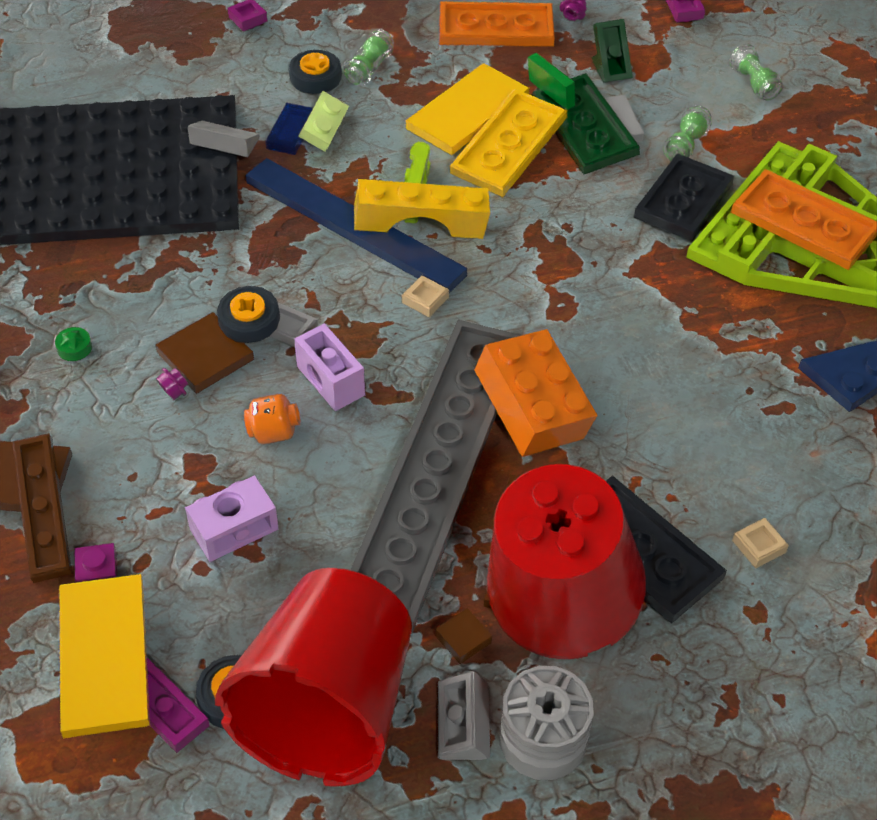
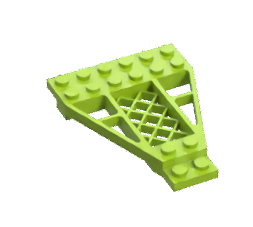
[686,141,877,308]

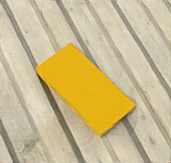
[406,63,529,155]
[450,89,567,197]
[59,574,150,738]

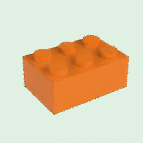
[474,329,598,457]

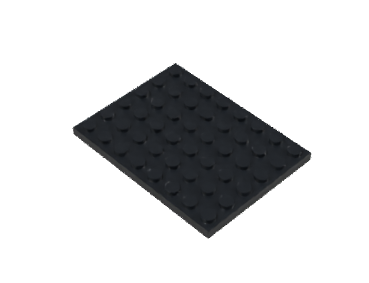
[0,95,239,245]

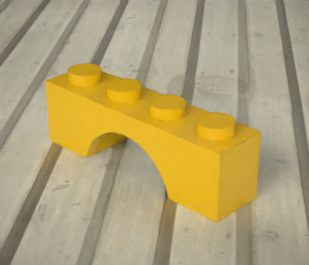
[354,179,490,239]

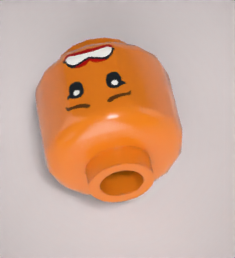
[244,394,301,444]

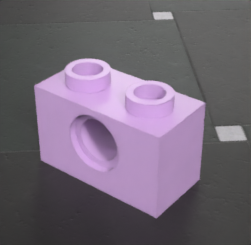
[294,323,365,411]
[185,475,279,562]

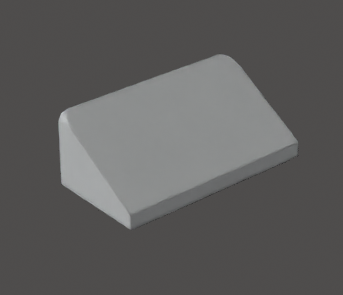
[188,121,260,157]
[438,671,490,760]

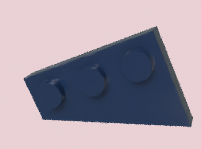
[798,340,877,412]

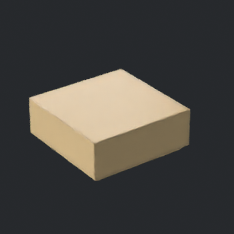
[402,275,449,318]
[732,518,789,569]

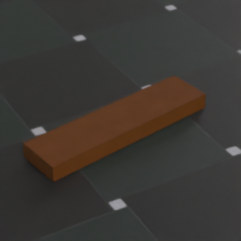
[12,433,72,583]

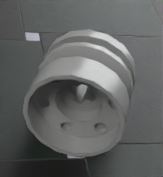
[500,666,594,780]

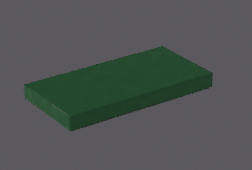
[532,73,640,175]

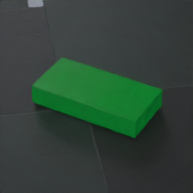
[528,53,575,110]

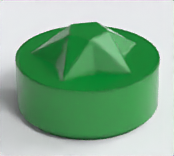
[55,327,92,361]

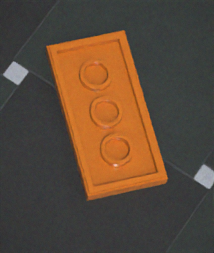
[440,1,555,47]
[731,169,877,270]

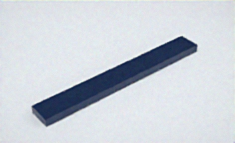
[246,158,467,293]

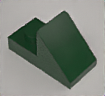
[591,19,633,83]

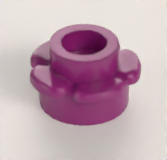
[560,0,587,21]
[156,368,188,401]

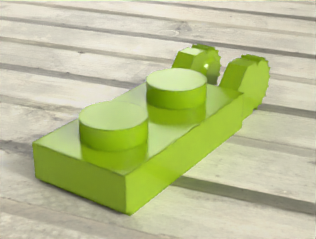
[404,141,430,223]

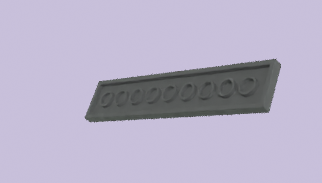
[351,320,521,631]

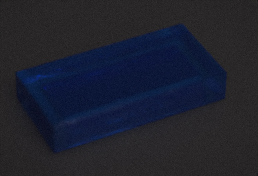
[266,103,313,155]

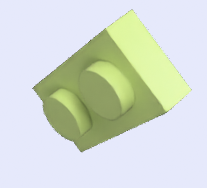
[298,91,349,152]

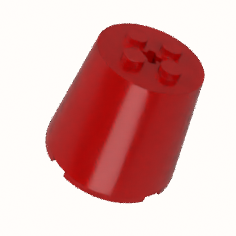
[487,464,646,659]
[215,568,412,786]

